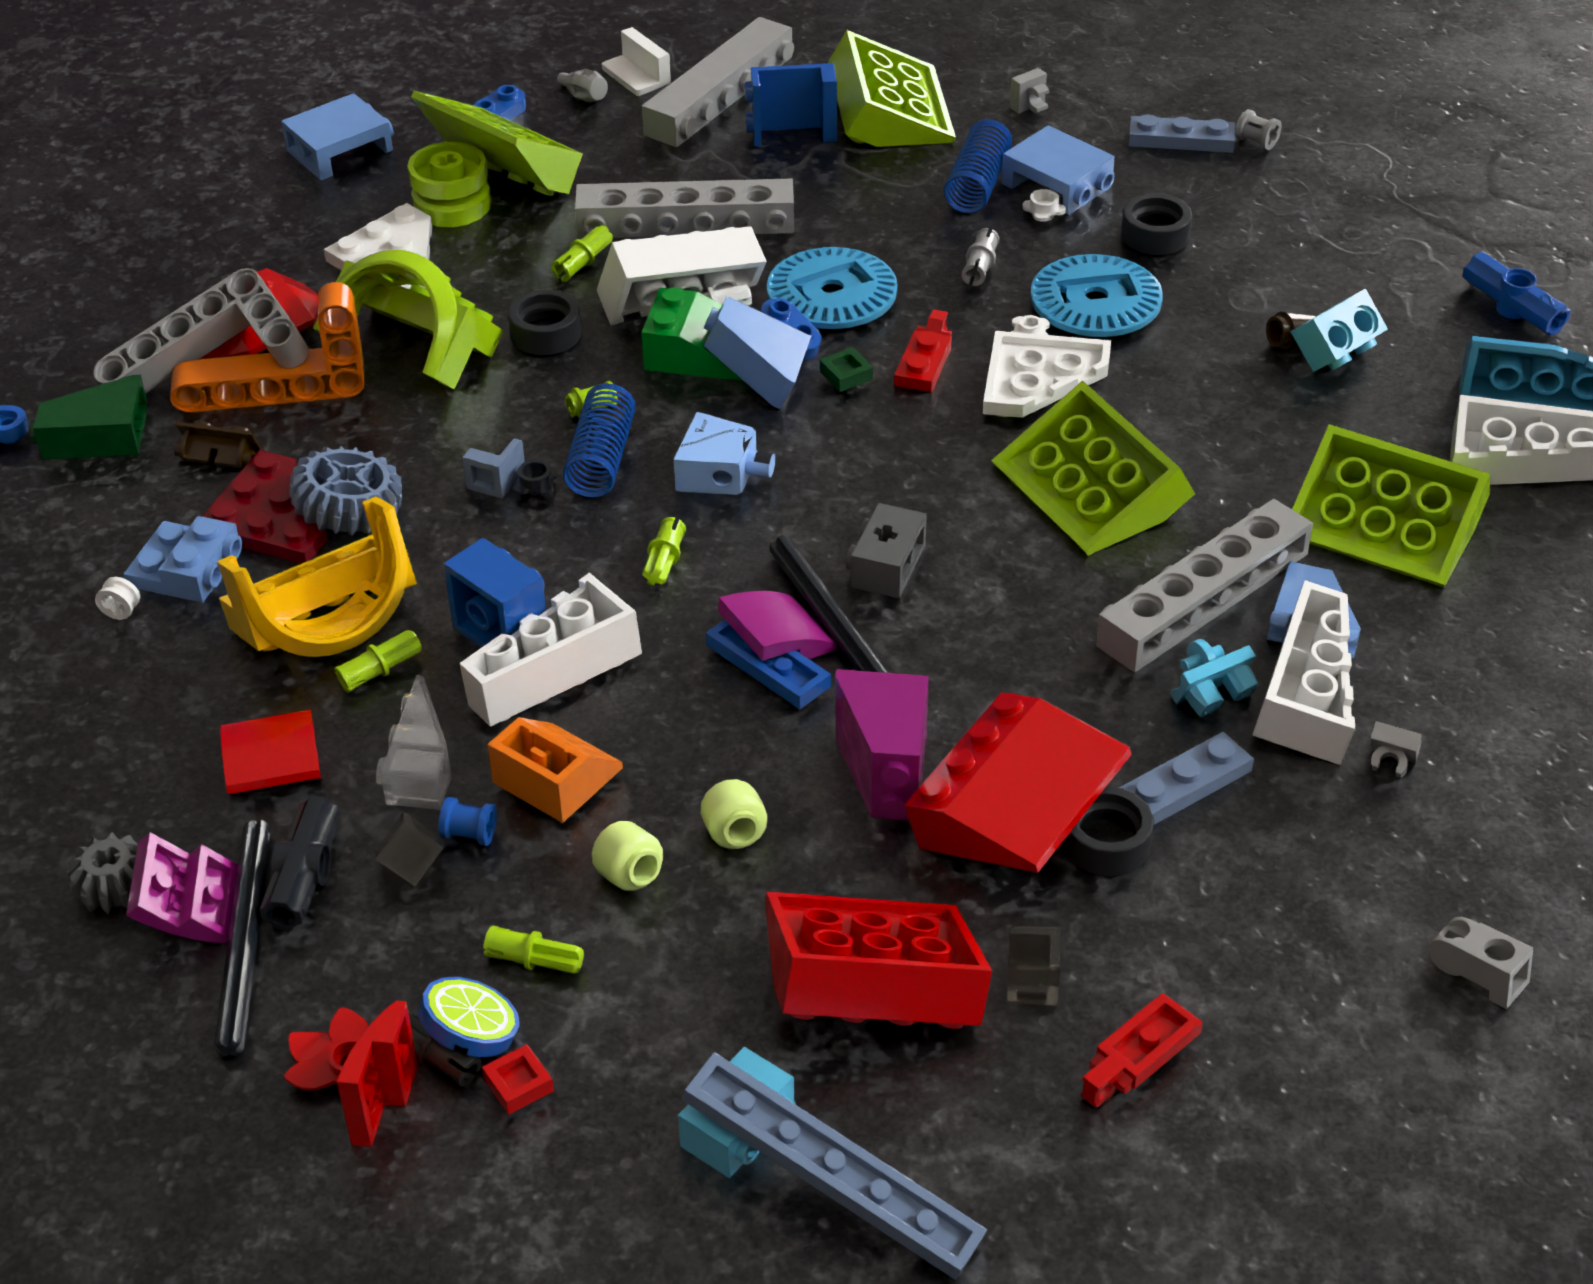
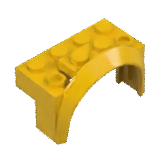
[217,496,417,657]

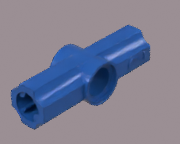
[1462,251,1571,337]

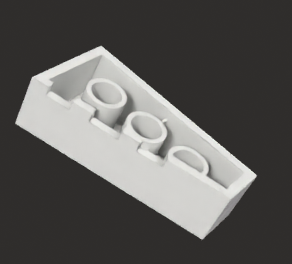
[597,226,767,325]
[1450,395,1593,485]
[460,573,642,727]
[1252,580,1355,765]

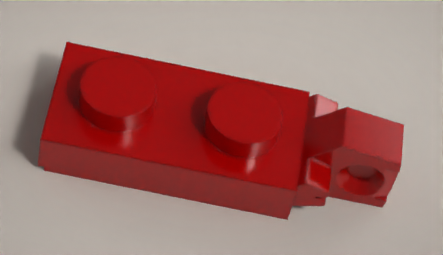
[894,309,952,393]
[1080,993,1203,1108]

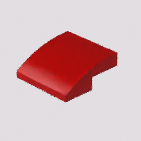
[220,710,321,795]
[337,1000,419,1147]

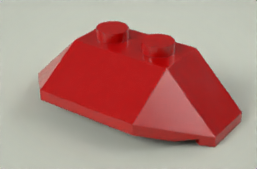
[198,268,318,360]

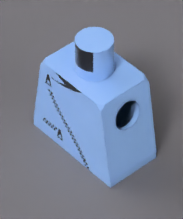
[674,412,775,495]

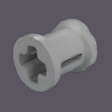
[1235,109,1282,150]

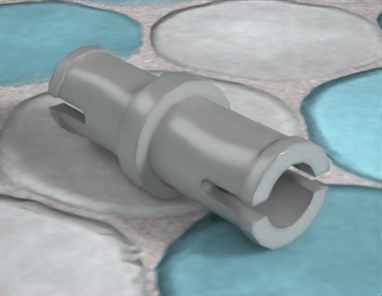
[962,228,999,286]

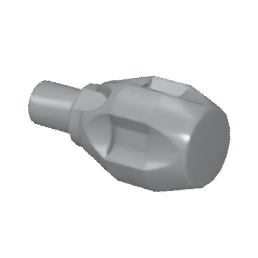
[557,69,608,103]

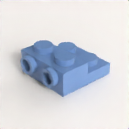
[123,516,242,603]

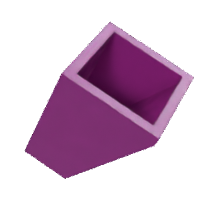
[835,669,929,820]

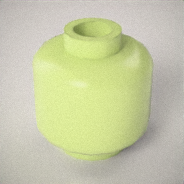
[700,779,767,849]
[592,821,663,891]

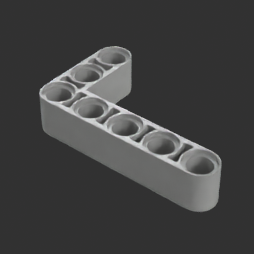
[93,268,309,394]

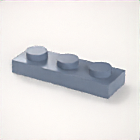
[1129,114,1235,153]
[1119,732,1254,825]

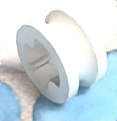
[95,577,140,620]

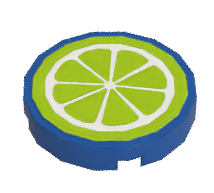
[418,977,520,1057]

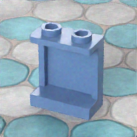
[281,93,394,180]
[1001,125,1115,215]

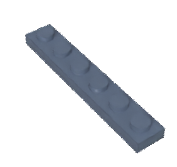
[682,1052,988,1280]

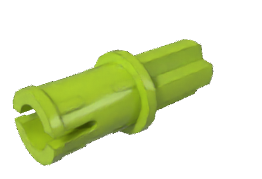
[551,225,613,282]
[642,517,686,586]
[334,630,422,693]
[483,925,584,974]

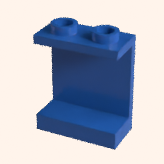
[744,63,837,146]

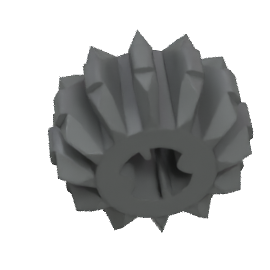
[67,832,138,915]

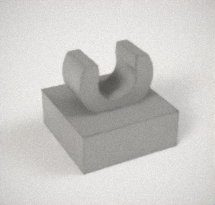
[1010,68,1049,114]
[1370,721,1422,778]

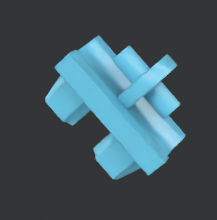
[1170,639,1259,717]

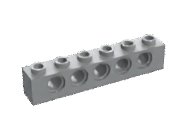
[575,178,794,239]
[1096,498,1313,673]

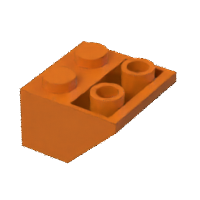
[487,717,623,823]

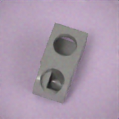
[1428,916,1533,1009]

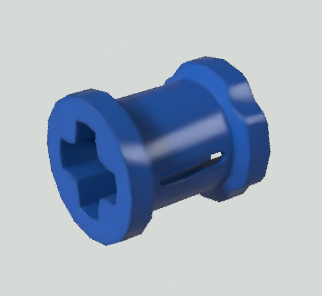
[438,797,497,846]

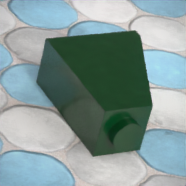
[29,374,148,460]

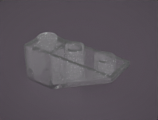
[376,675,452,810]

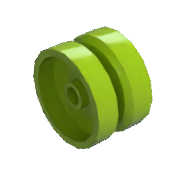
[407,142,491,227]

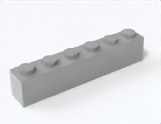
[642,17,794,147]

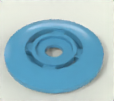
[767,247,897,329]
[1030,254,1163,337]

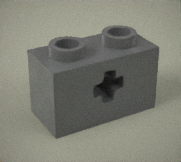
[846,503,927,599]

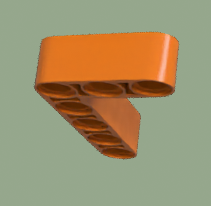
[170,282,364,413]

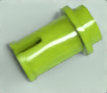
[565,381,618,417]

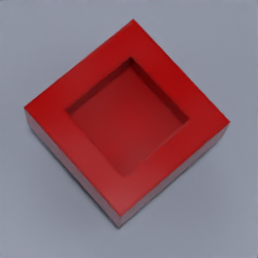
[482,1044,554,1115]

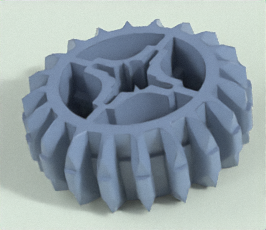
[289,445,402,536]

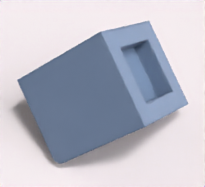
[462,438,525,499]

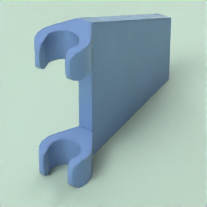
[1267,561,1361,658]

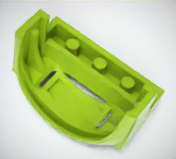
[313,250,504,390]

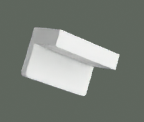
[602,27,671,96]

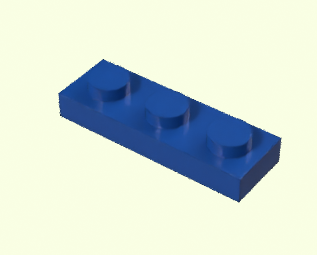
[706,620,831,709]

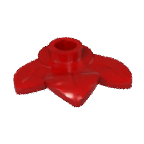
[284,1007,369,1091]

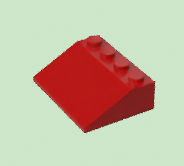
[904,692,1132,873]
[765,891,992,1029]

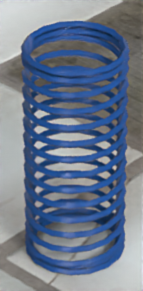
[944,119,1012,214]
[563,383,636,498]

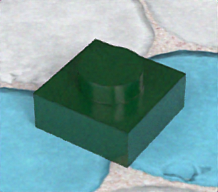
[819,347,873,392]

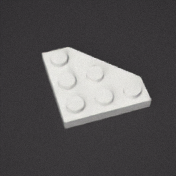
[324,203,432,289]
[983,331,1111,418]

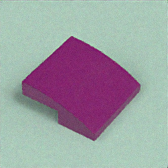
[718,591,837,661]
[126,832,238,944]

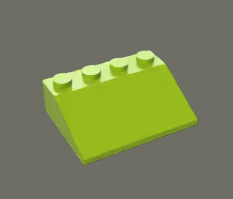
[828,30,956,147]
[411,90,583,196]
[991,380,1195,556]
[1292,424,1490,588]

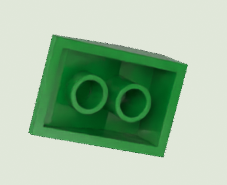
[641,287,743,381]

